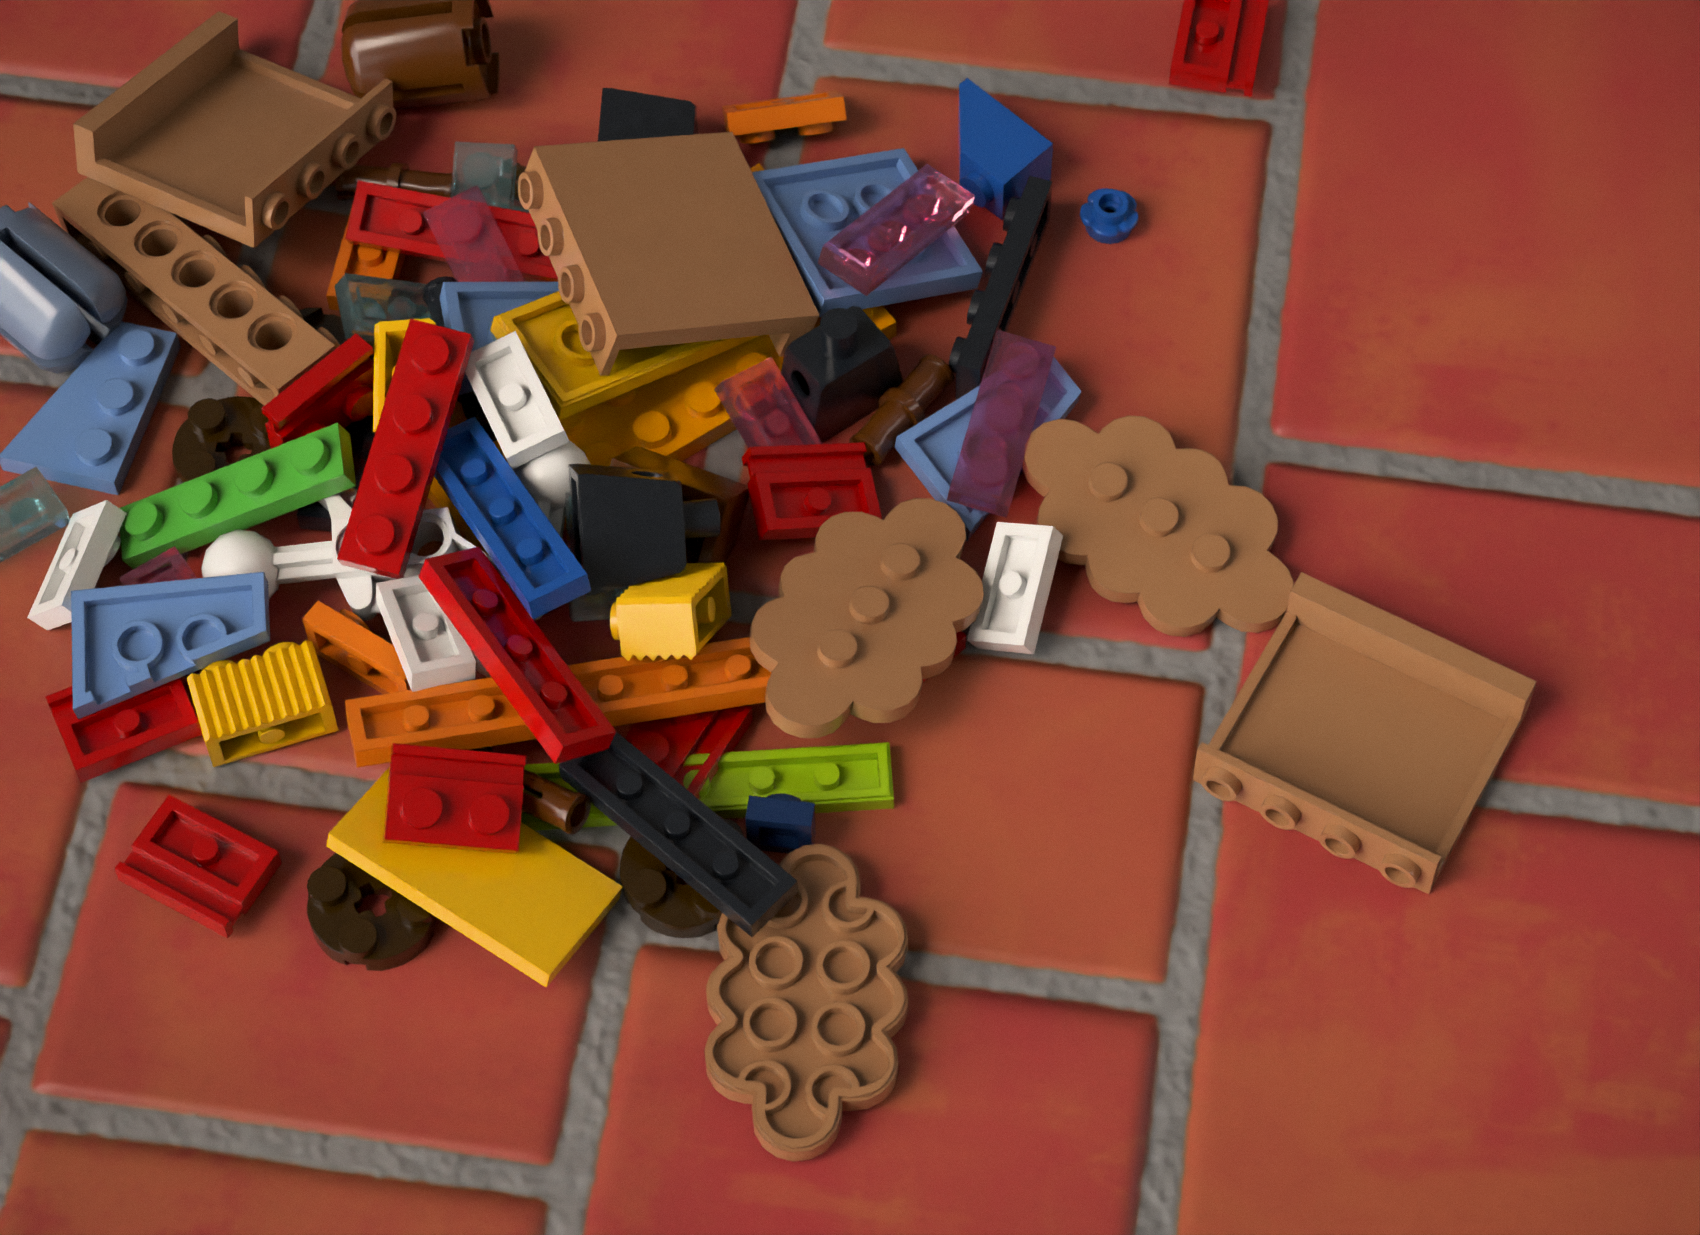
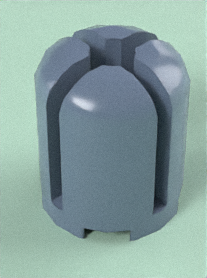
[0,202,127,374]

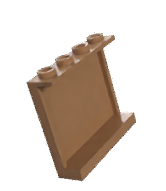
[73,11,396,248]
[518,132,819,376]
[1193,572,1537,894]

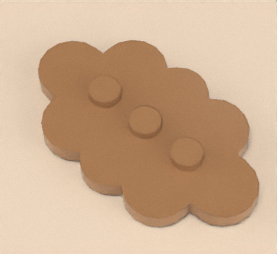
[1022,415,1294,637]
[749,498,984,738]
[704,844,908,1162]

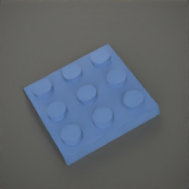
[752,148,983,317]

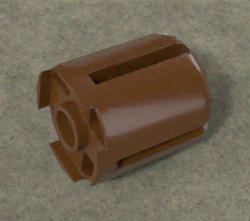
[341,0,500,110]

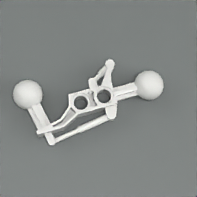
[201,441,591,621]

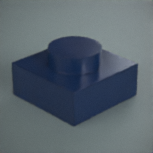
[745,793,816,854]

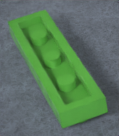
[120,423,356,571]

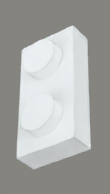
[465,331,570,469]
[27,500,127,631]
[967,522,1063,654]
[376,575,476,692]

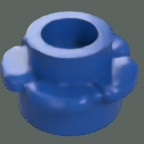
[1080,188,1139,244]

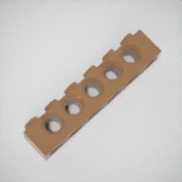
[52,177,340,406]

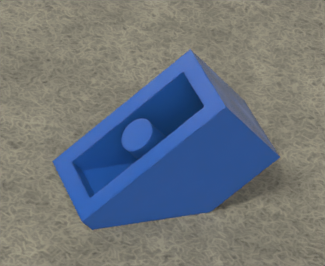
[958,78,1053,220]

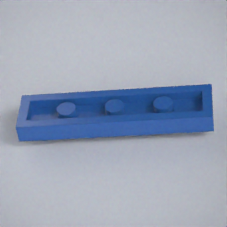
[434,416,591,619]

